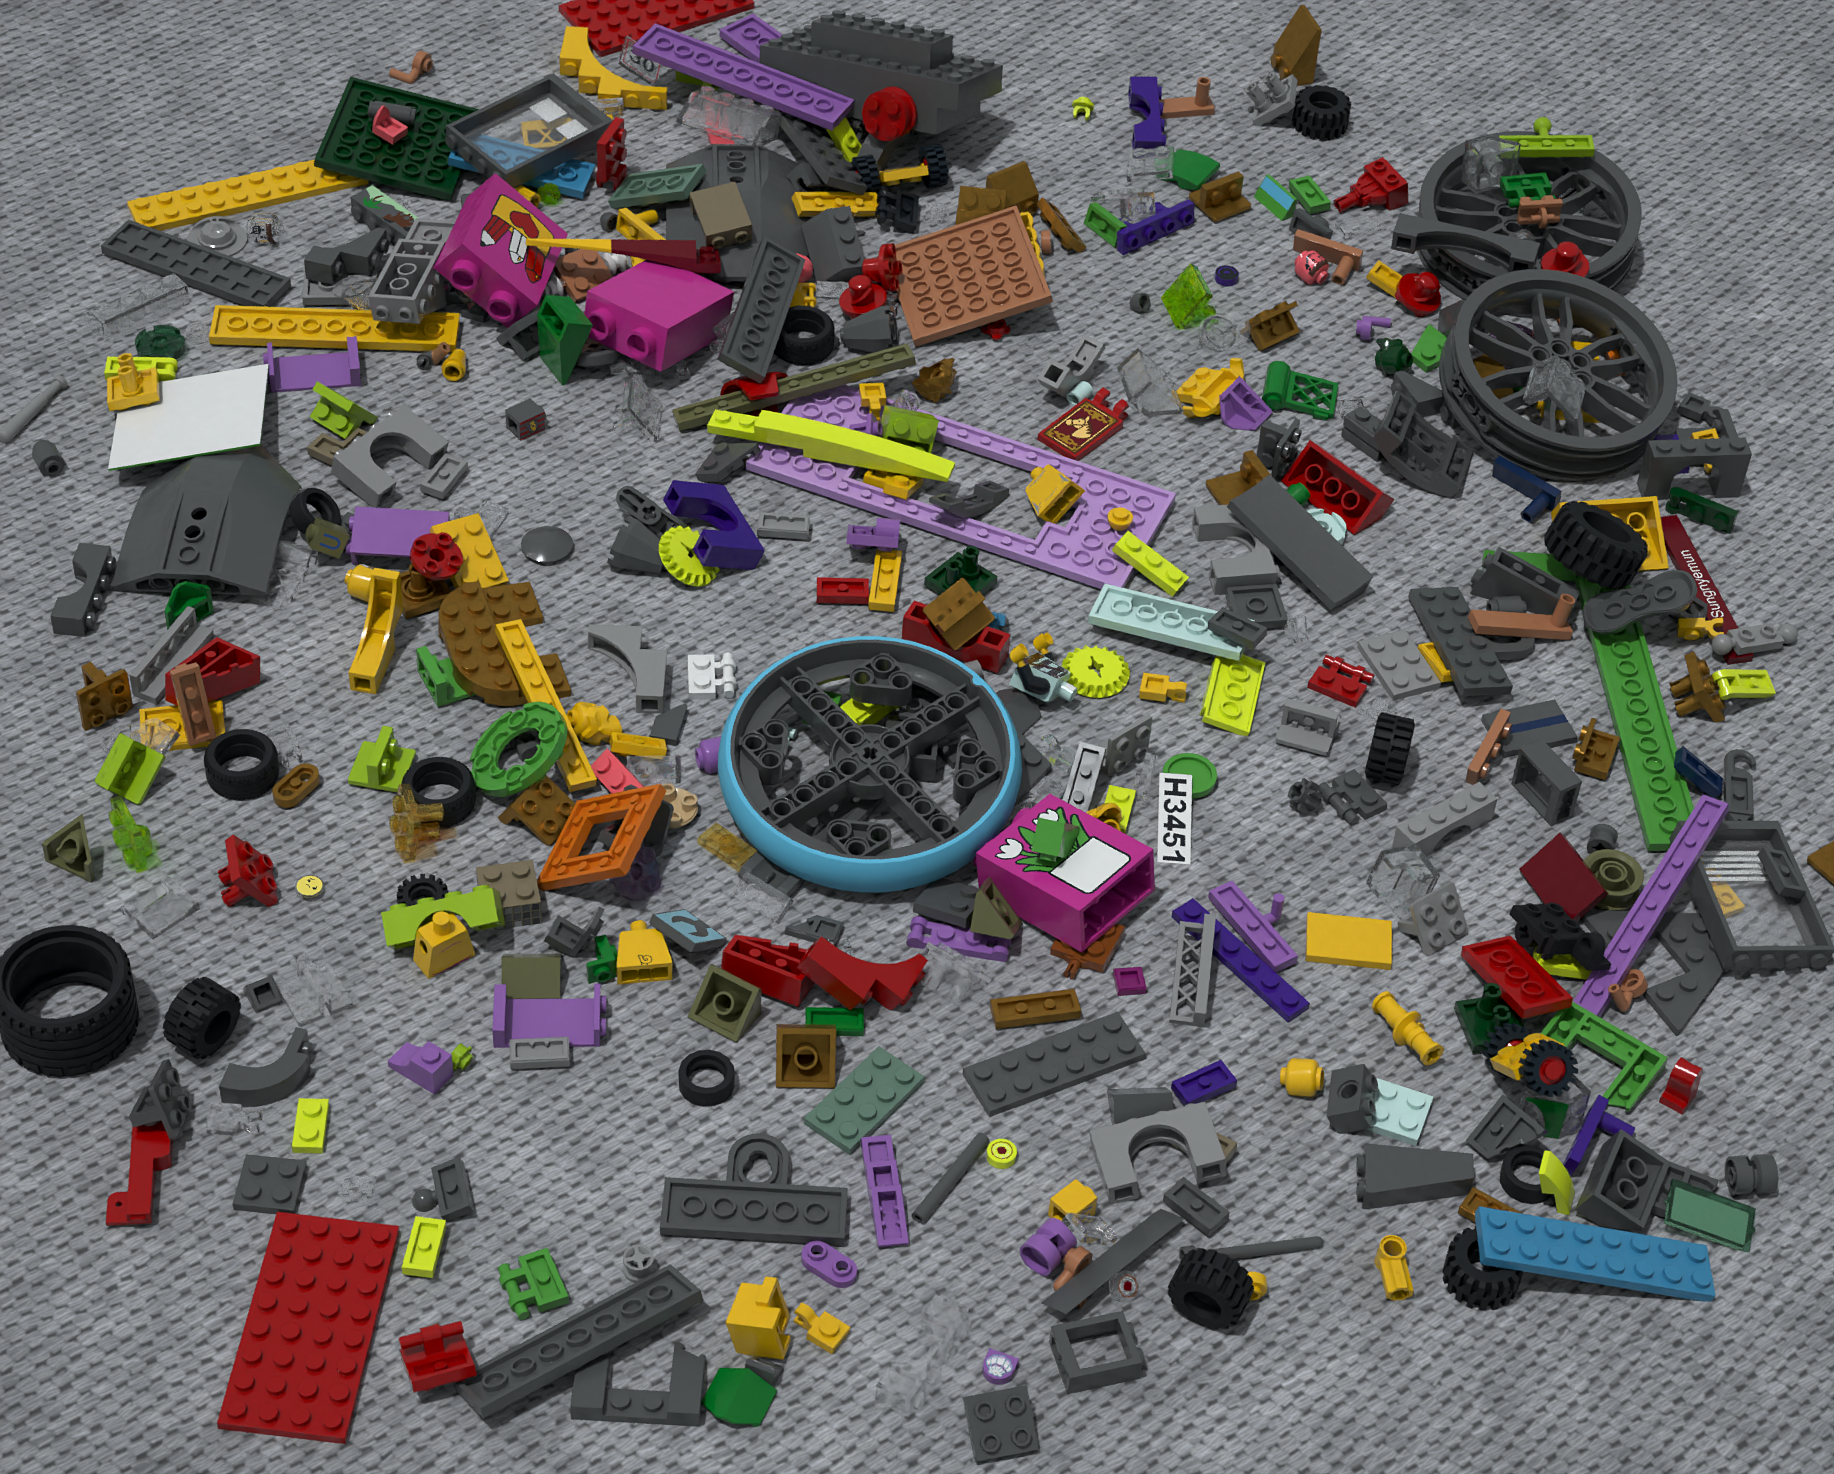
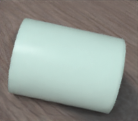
[1067,381,1093,406]

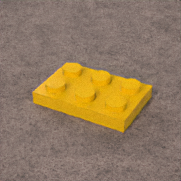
[429,513,509,589]

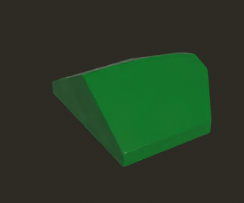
[164,581,214,630]
[701,1368,777,1427]

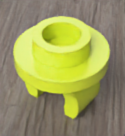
[1072,97,1095,120]

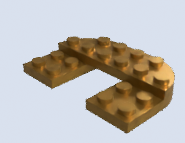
[438,581,571,706]

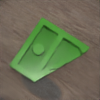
[1411,324,1447,373]

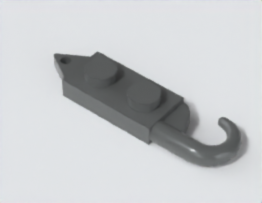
[1723,749,1756,821]

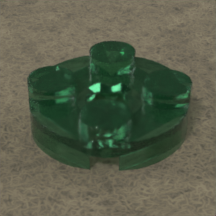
[135,325,186,359]

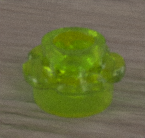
[538,183,560,205]

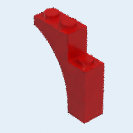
[796,936,928,1010]

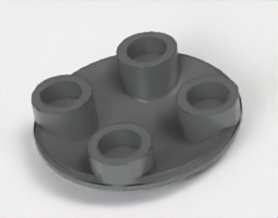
[521,526,573,566]

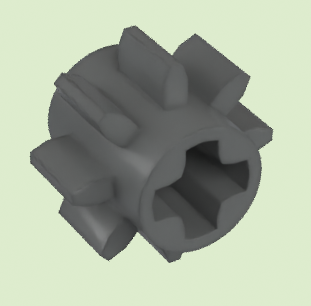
[1287,778,1322,814]

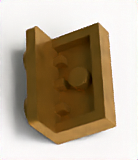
[1572,717,1620,780]

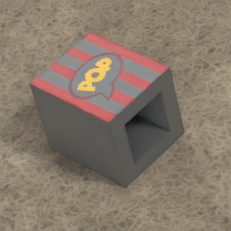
[505,398,546,441]

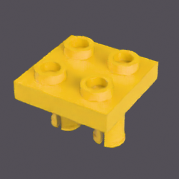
[107,353,160,411]

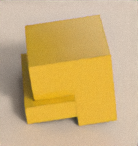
[725,1276,791,1360]

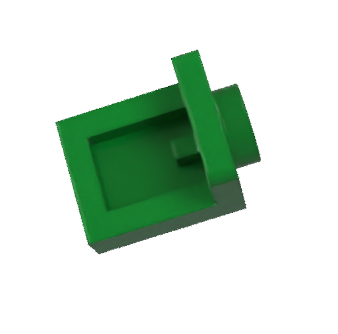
[586,934,618,984]

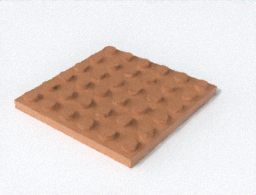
[895,205,1053,347]

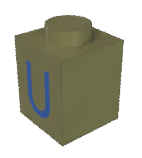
[305,517,350,559]

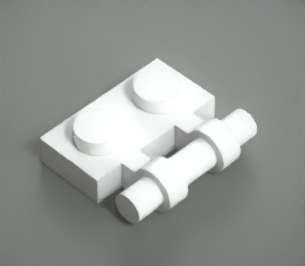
[688,652,737,699]

